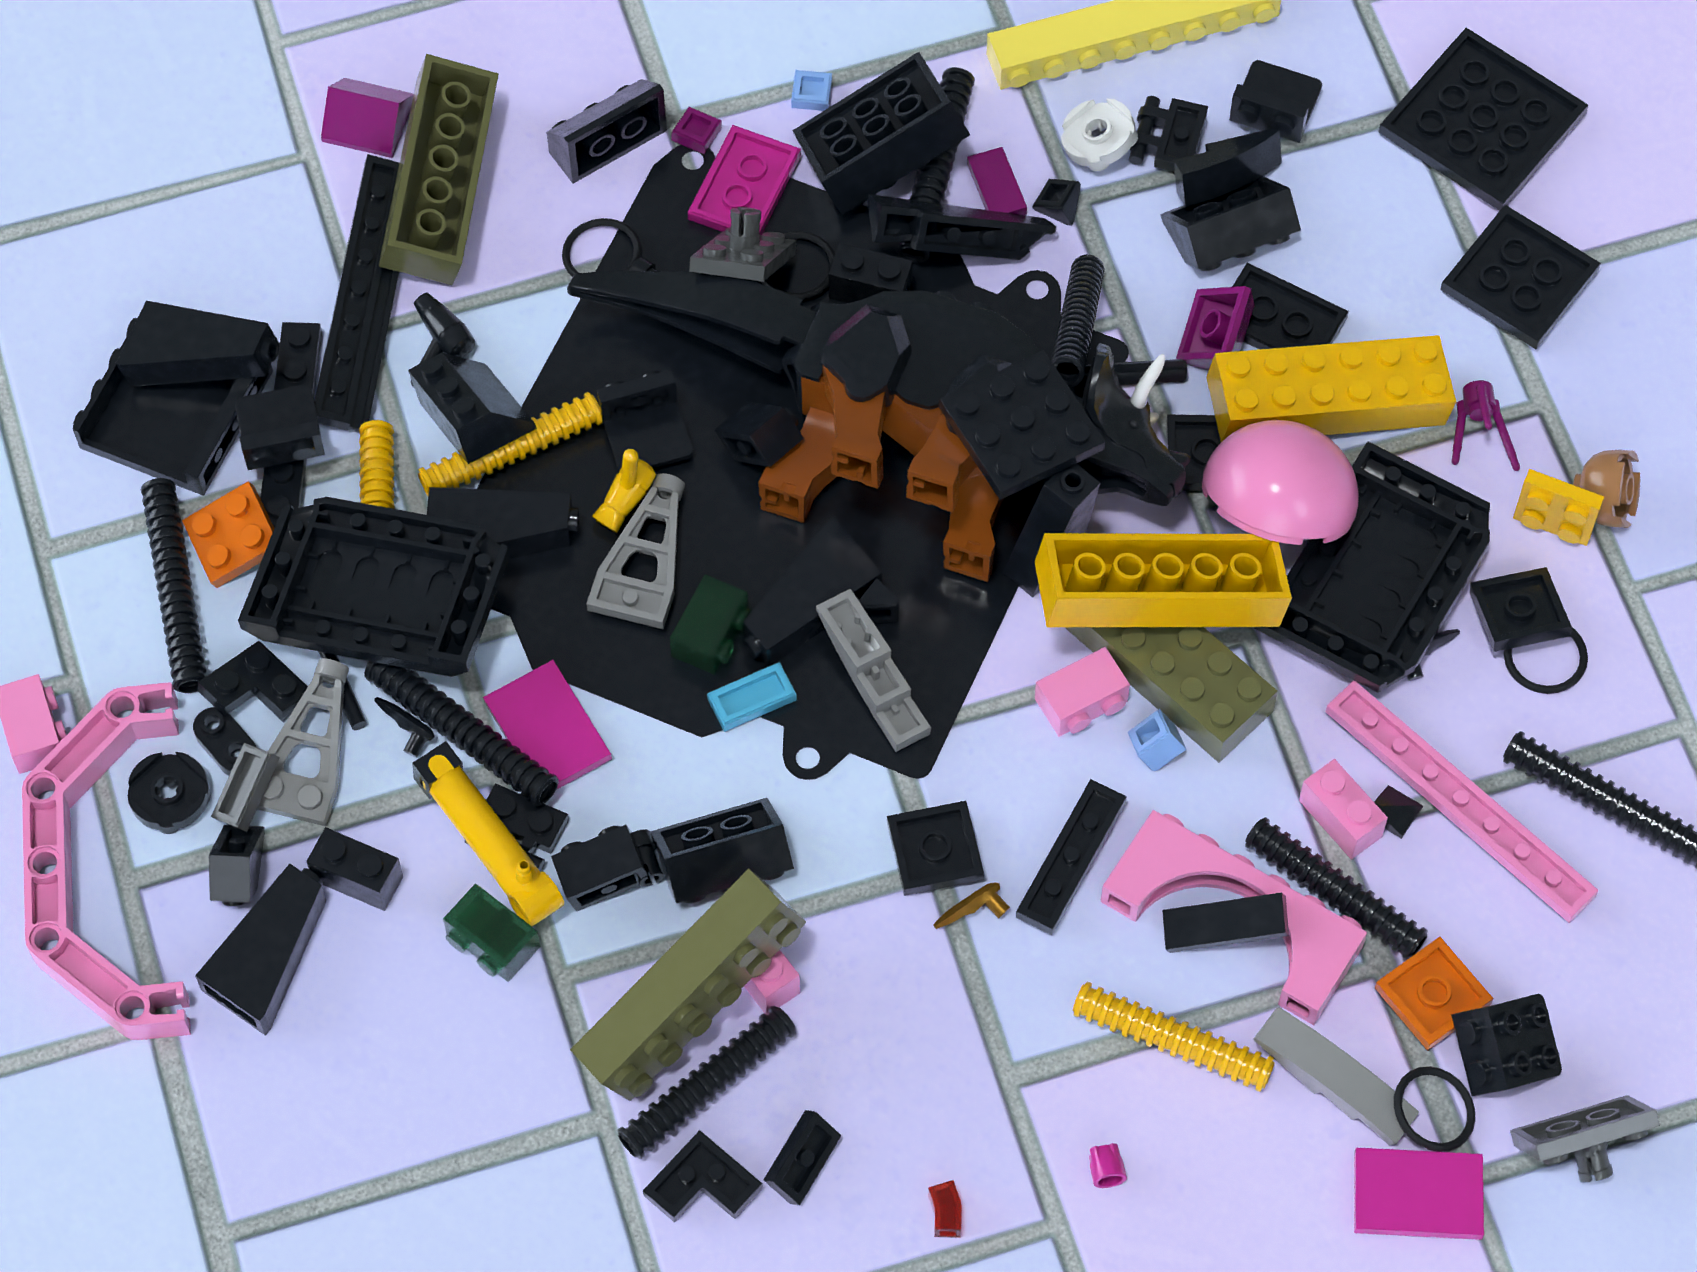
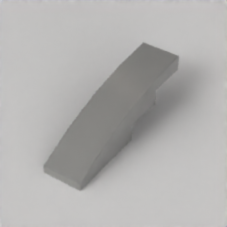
[816,589,931,752]
[1253,1007,1419,1146]

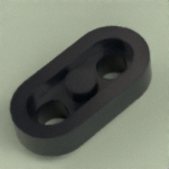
[193,707,256,776]

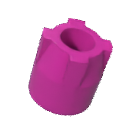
[1089,1143,1127,1188]

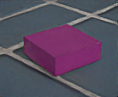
[671,107,722,154]

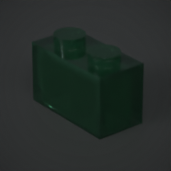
[670,575,752,674]
[443,883,541,982]

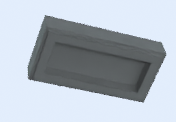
[211,743,280,832]

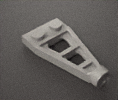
[586,473,685,629]
[257,658,349,827]

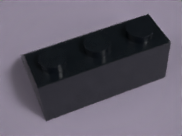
[546,79,667,184]
[1160,176,1301,271]
[408,353,537,464]
[651,797,794,903]

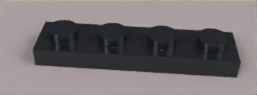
[1016,779,1127,935]

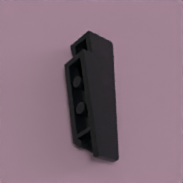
[868,194,1057,260]

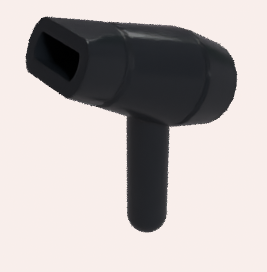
[411,292,475,388]

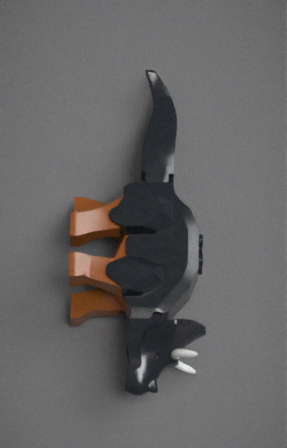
[567,271,1191,582]

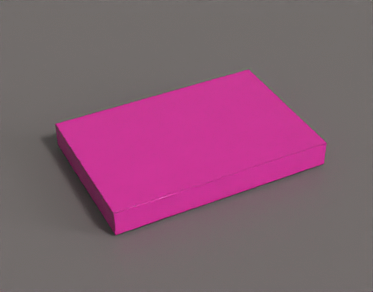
[687,125,801,236]
[483,660,612,790]
[1354,1147,1484,1240]

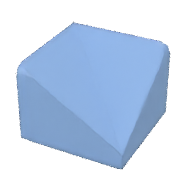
[1128,709,1186,771]

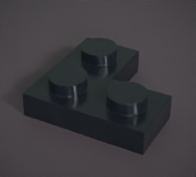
[198,641,308,721]
[643,1130,763,1223]

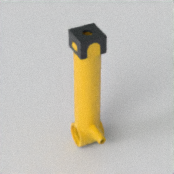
[412,741,565,928]

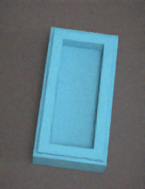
[707,662,797,732]

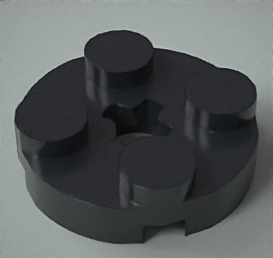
[127,752,211,834]

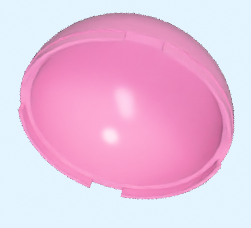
[1202,420,1359,545]

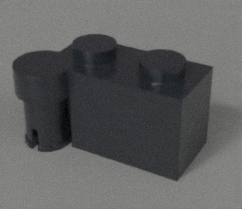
[551,824,664,912]

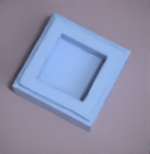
[791,70,832,111]

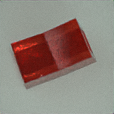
[928,1180,962,1238]

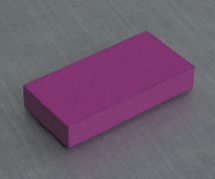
[967,147,1027,215]

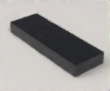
[1162,892,1289,953]

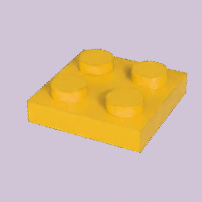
[1513,469,1604,546]

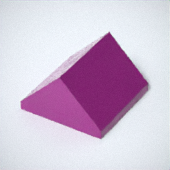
[321,78,414,158]
[1176,286,1254,370]

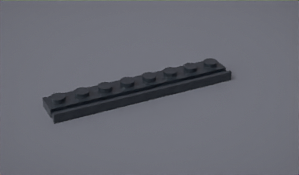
[314,154,400,431]

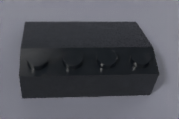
[792,52,970,215]

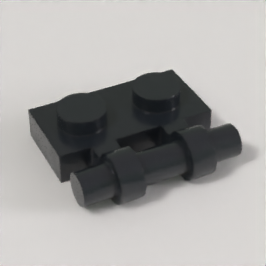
[1129,95,1209,172]
[465,783,569,872]

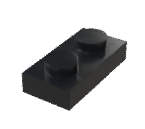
[763,1110,842,1206]

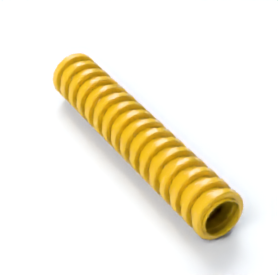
[418,392,603,496]
[359,420,395,509]
[1072,981,1275,1092]

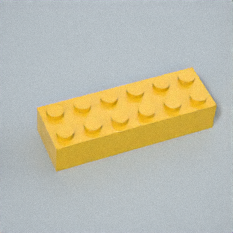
[1206,335,1456,442]
[1035,533,1292,627]

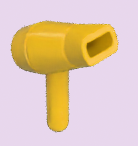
[591,449,656,534]

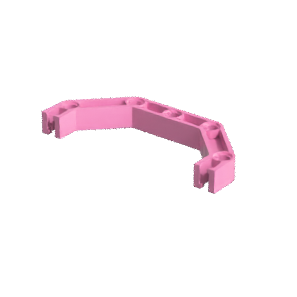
[22,682,191,1040]

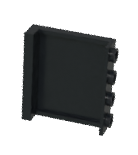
[73,317,273,496]

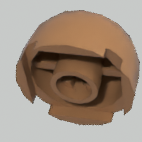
[1573,449,1641,528]

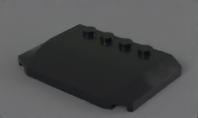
[1254,441,1490,693]
[238,497,510,677]

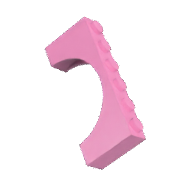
[1101,810,1367,1025]

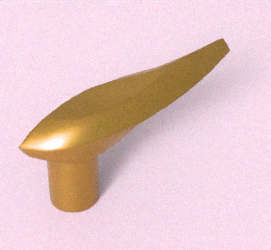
[933,882,1010,929]

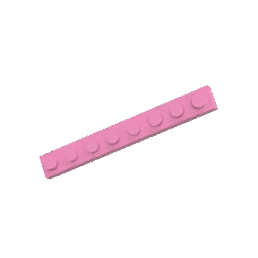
[1326,680,1598,923]

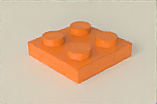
[182,481,274,588]
[1375,936,1494,1051]

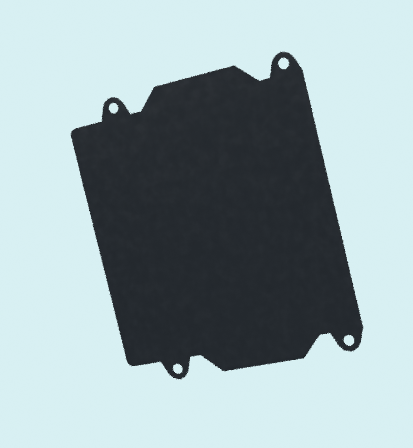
[477,145,1129,780]

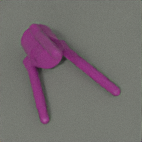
[1451,380,1520,471]

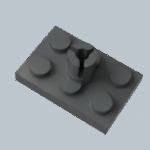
[689,207,797,282]
[1510,1095,1660,1182]

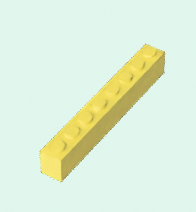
[986,0,1281,90]

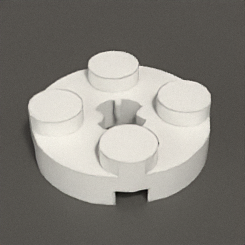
[1061,98,1138,172]

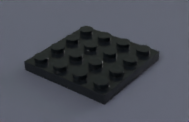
[1378,27,1589,211]

